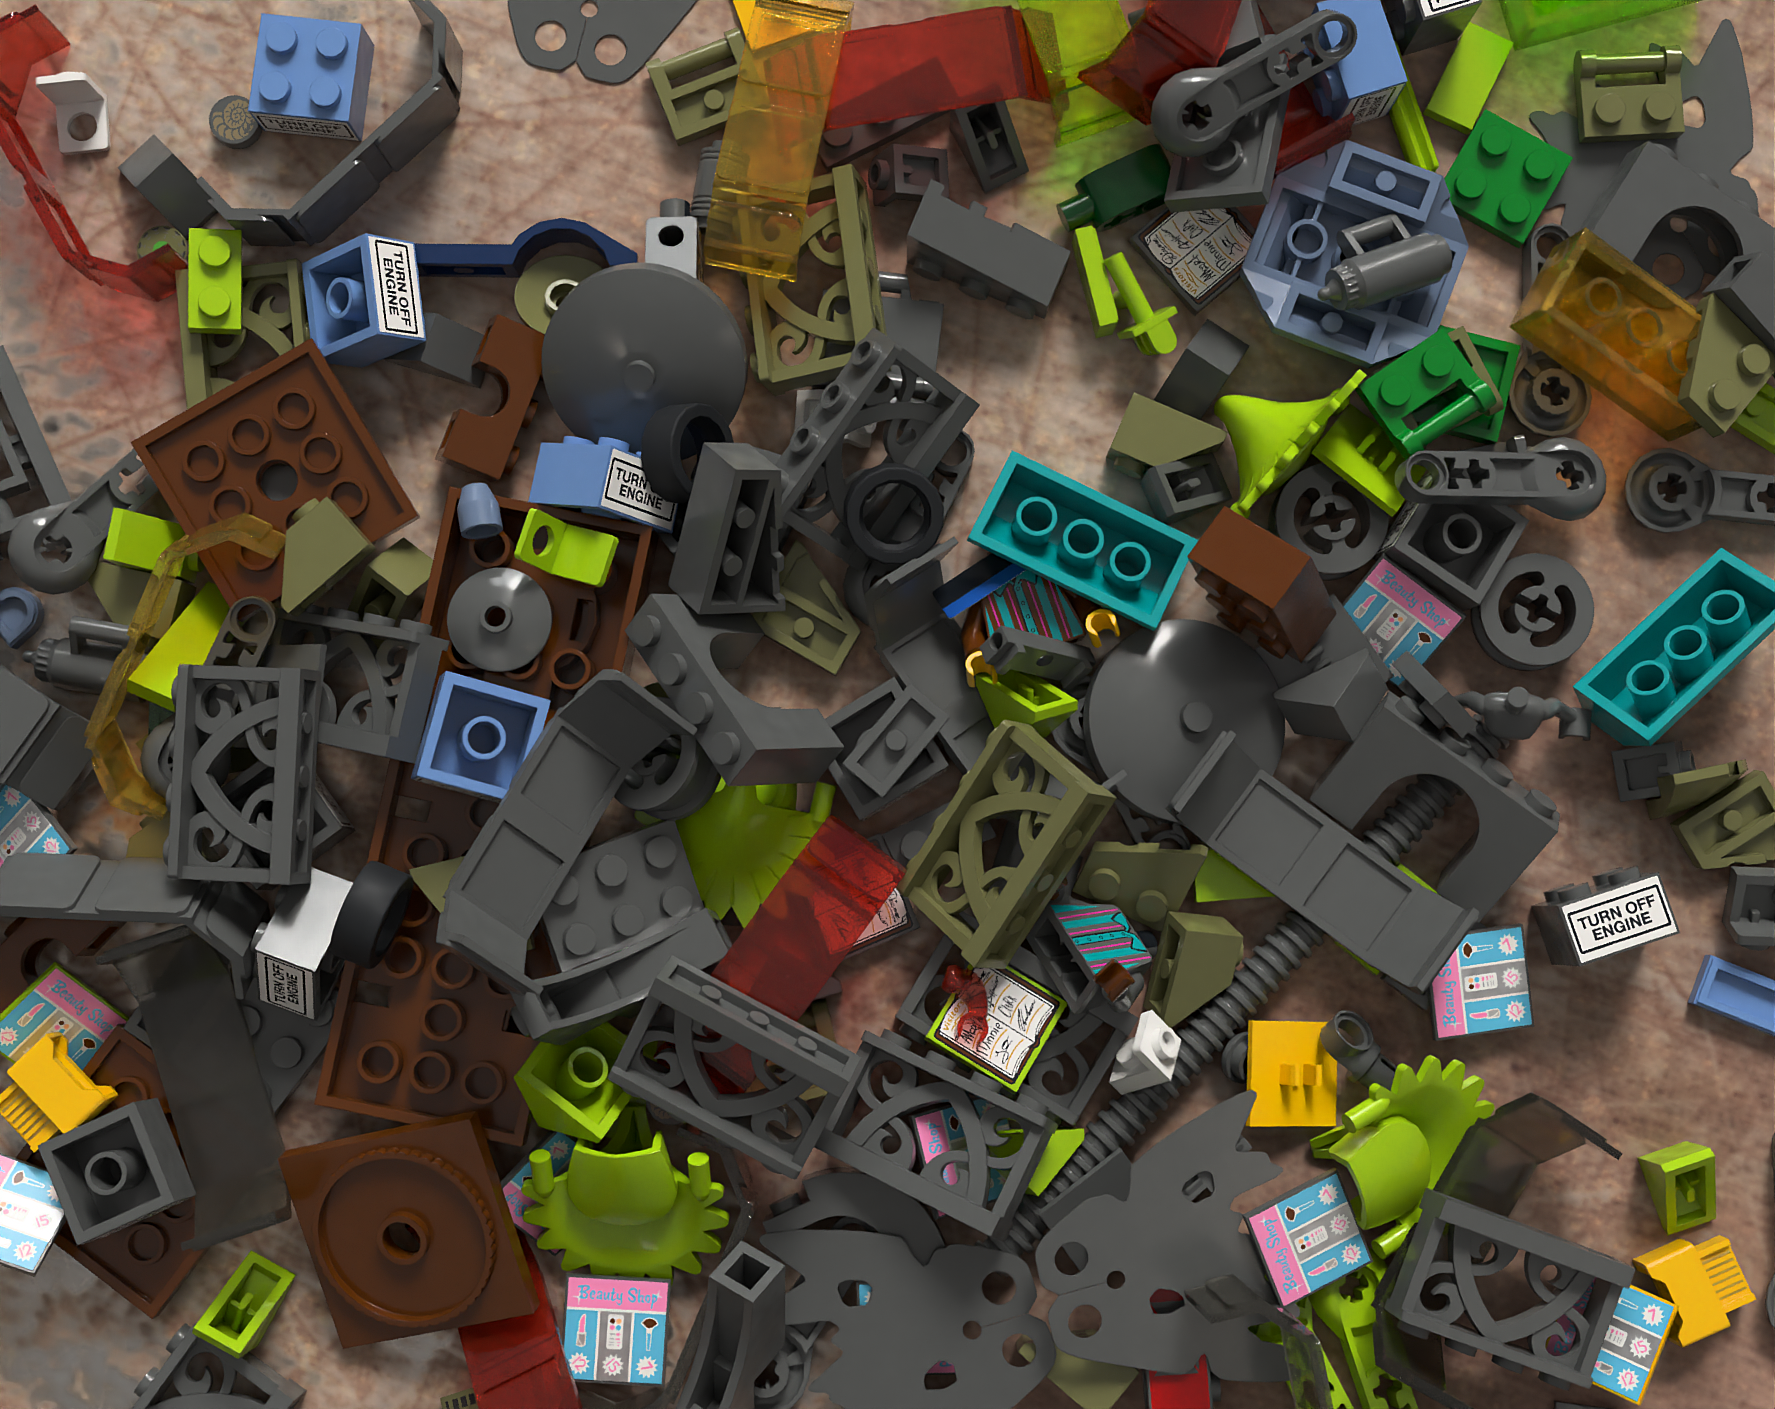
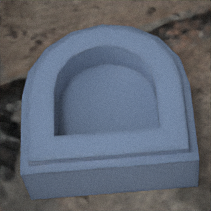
[0,587,44,649]

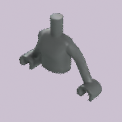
[1426,687,1592,741]

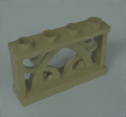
[733,164,892,396]
[175,258,310,466]
[896,720,1117,969]

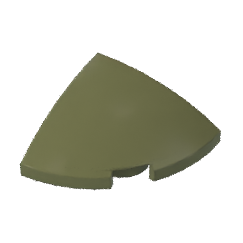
[1646,759,1748,820]

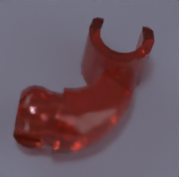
[941,965,989,1047]

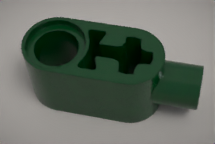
[1056,144,1171,232]

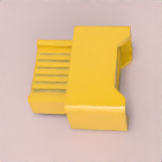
[0,1032,118,1153]
[1632,1235,1756,1348]

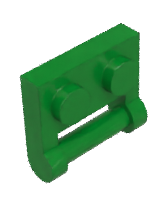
[1355,328,1497,460]

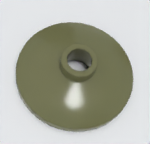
[514,255,603,335]

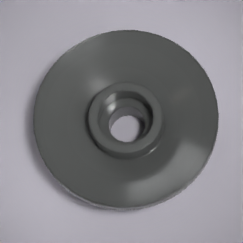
[447,568,553,672]

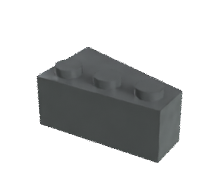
[907,179,1071,319]
[668,442,786,614]

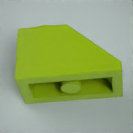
[103,507,205,584]

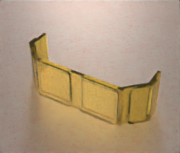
[704,0,854,282]
[84,512,286,821]

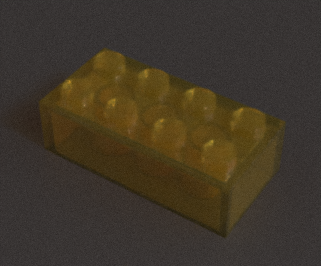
[1509,227,1702,442]

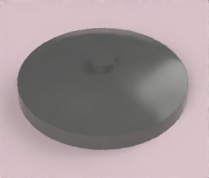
[541,263,748,460]
[1083,619,1285,825]

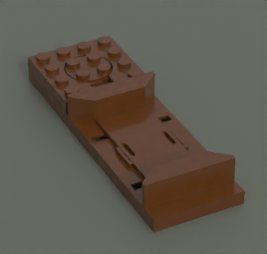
[314,486,659,1147]

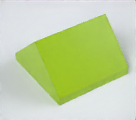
[513,1022,657,1143]

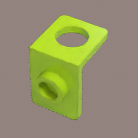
[514,508,619,587]

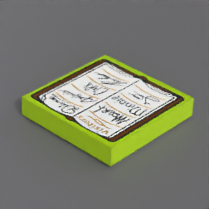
[924,963,1068,1094]

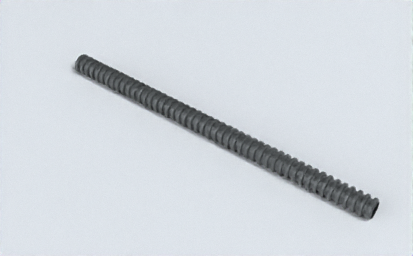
[974,691,1510,1278]

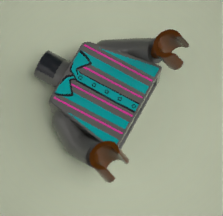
[1026,877,1158,1015]

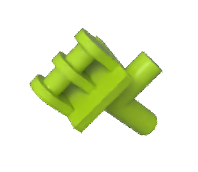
[1104,251,1178,356]

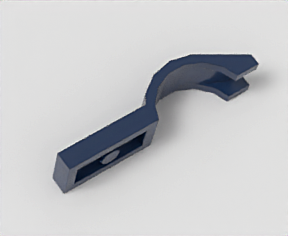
[414,218,639,278]

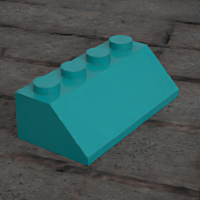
[967,450,1198,631]
[1573,548,1775,746]

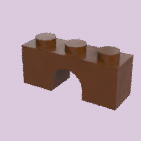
[435,314,545,482]
[0,917,127,1014]

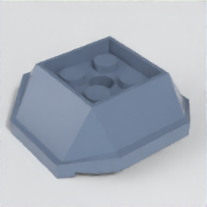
[1239,140,1469,369]

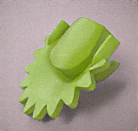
[1214,369,1367,519]
[634,755,839,929]
[1309,1055,1496,1259]
[521,1105,730,1286]

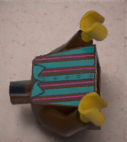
[960,552,1121,687]

